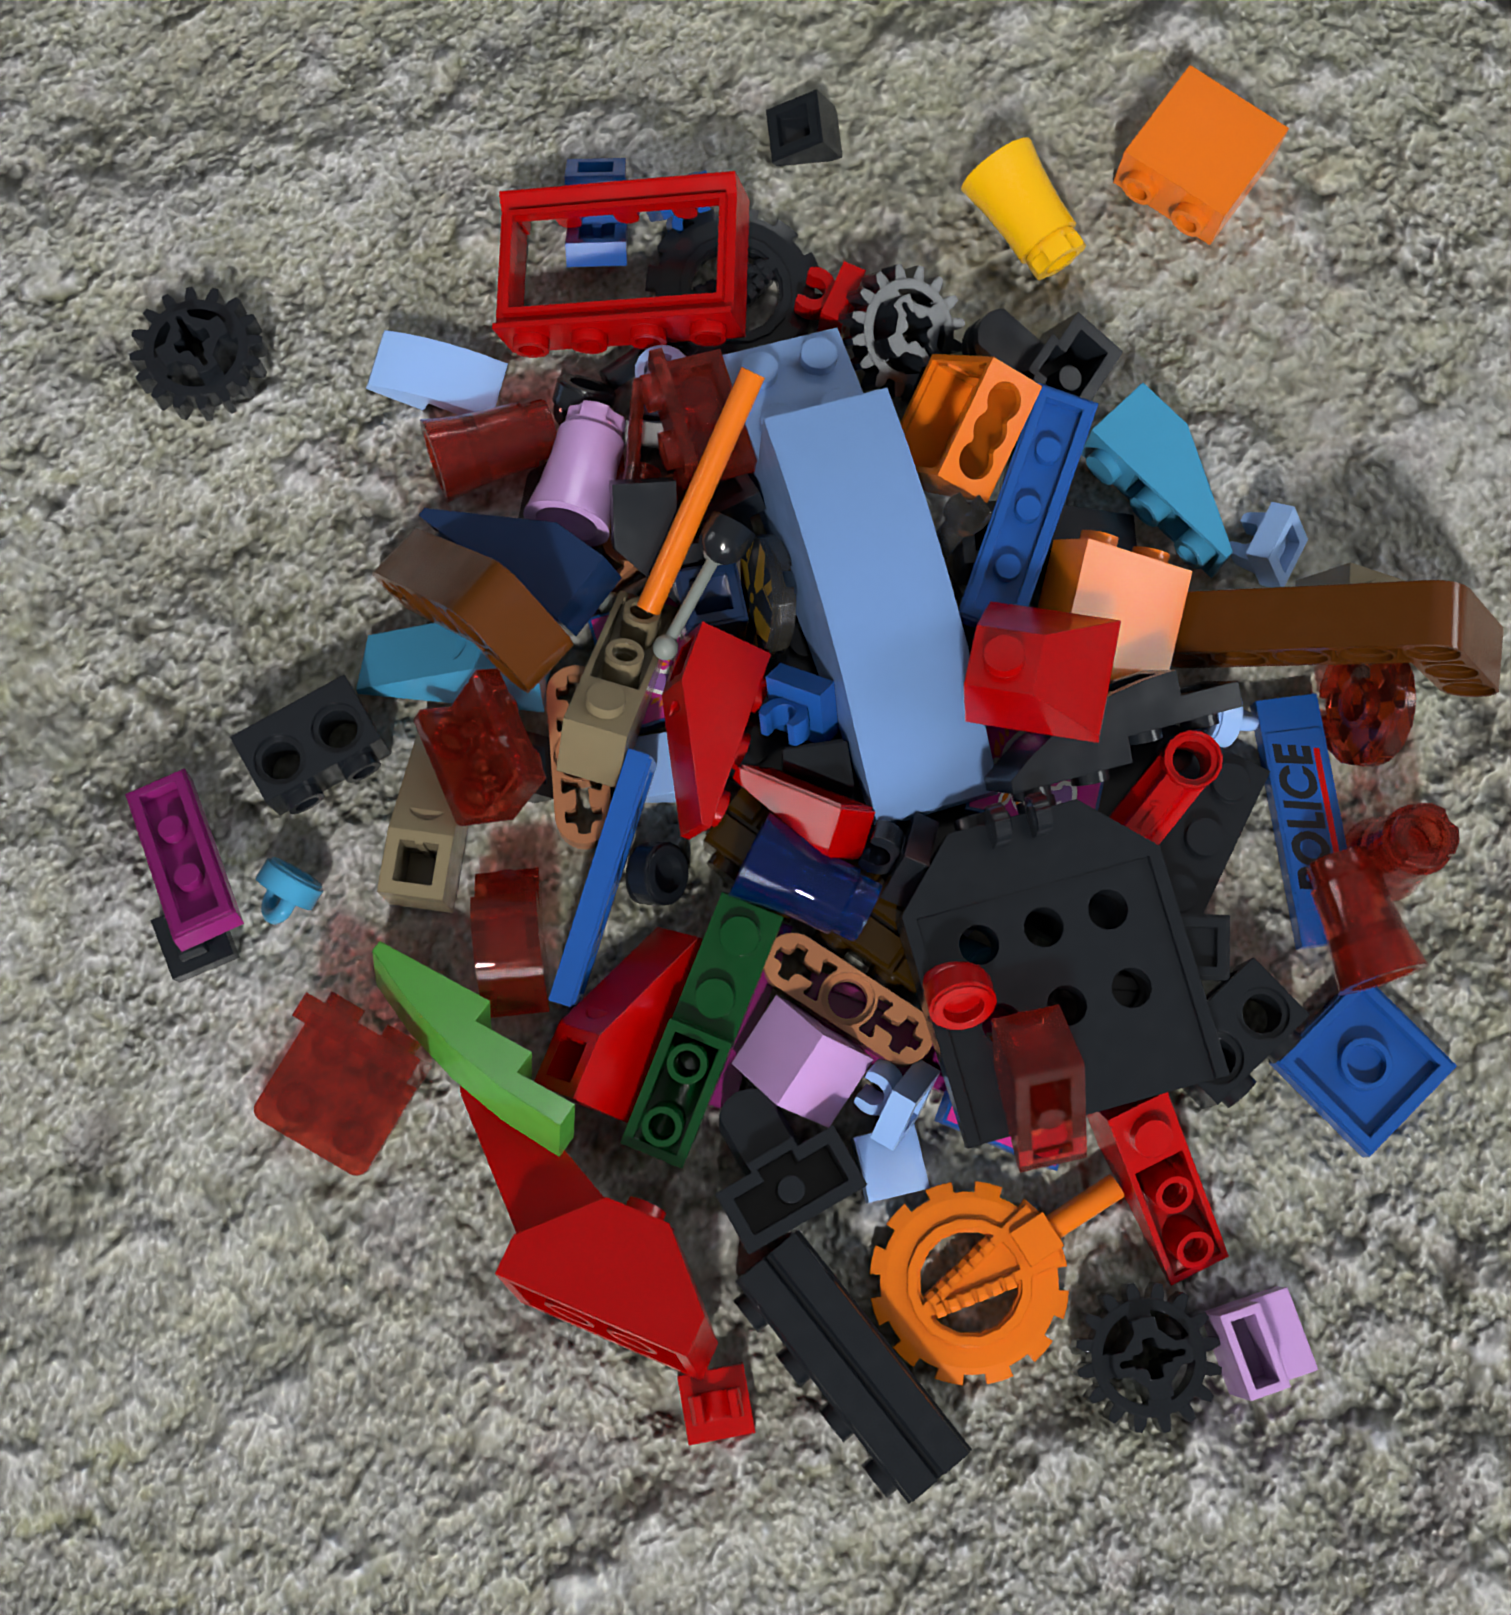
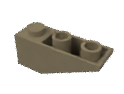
[556,591,678,788]
[377,718,485,913]

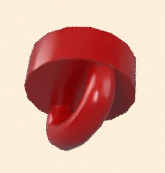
[923,961,997,1030]

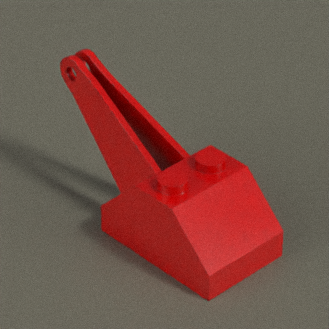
[460,1086,718,1381]

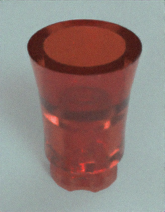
[420,399,557,504]
[1345,803,1460,902]
[1306,846,1429,995]

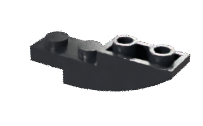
[984,670,1243,802]

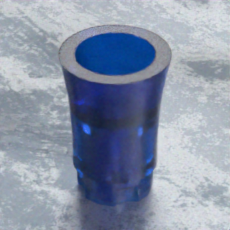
[728,812,882,941]

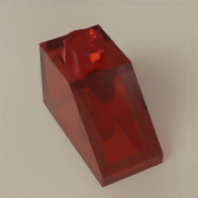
[991,1004,1087,1173]

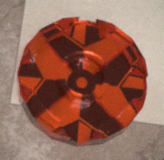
[1319,663,1417,767]

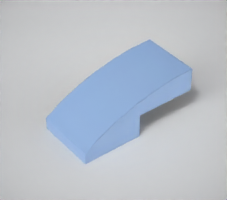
[365,330,508,425]

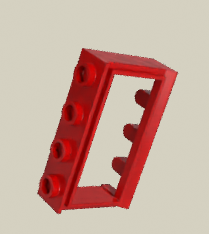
[492,171,750,358]

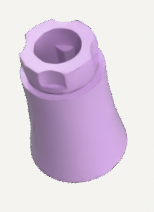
[523,400,626,547]

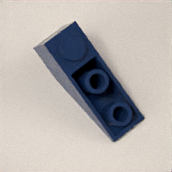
[419,508,622,636]

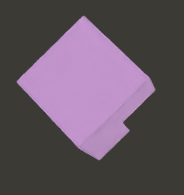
[731,995,874,1128]
[1204,1286,1318,1401]

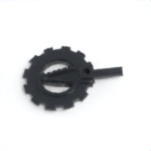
[599,208,823,391]

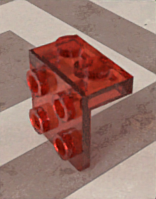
[254,991,432,1176]

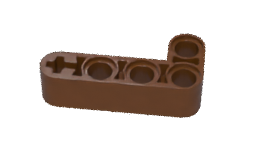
[372,528,574,693]

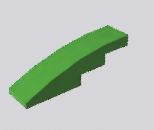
[372,941,575,1157]

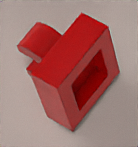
[794,261,866,338]
[677,1362,756,1446]

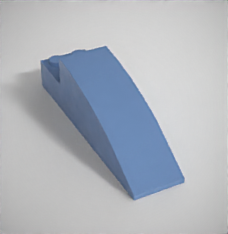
[717,328,998,825]

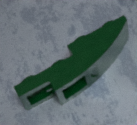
[620,892,785,1169]

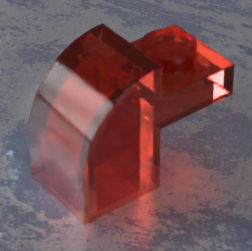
[470,867,550,1018]

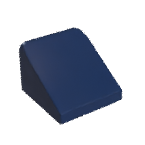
[674,563,749,638]

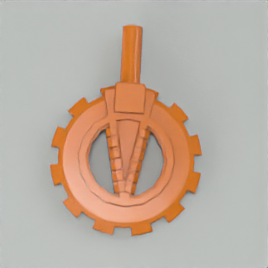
[869,1174,1125,1385]

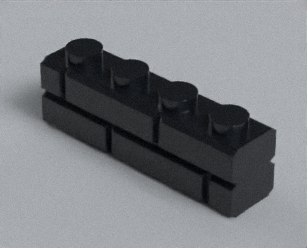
[733,1229,972,1504]

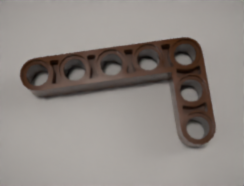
[1170,580,1504,697]

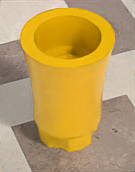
[961,137,1086,281]

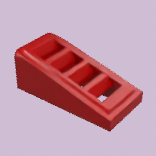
[733,764,876,859]

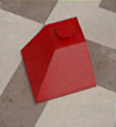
[964,601,1121,743]

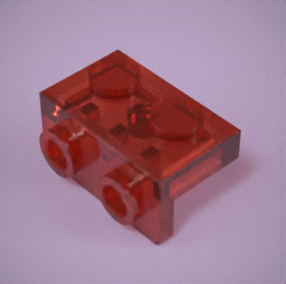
[639,348,757,490]
[414,668,546,826]

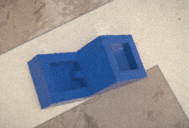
[564,158,628,267]

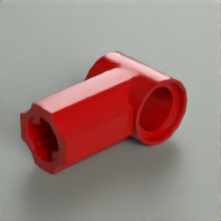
[1108,730,1223,845]

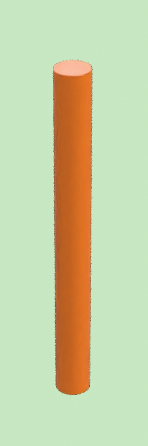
[636,367,765,615]

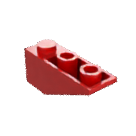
[661,621,771,840]
[534,927,703,1123]
[1087,1092,1229,1286]

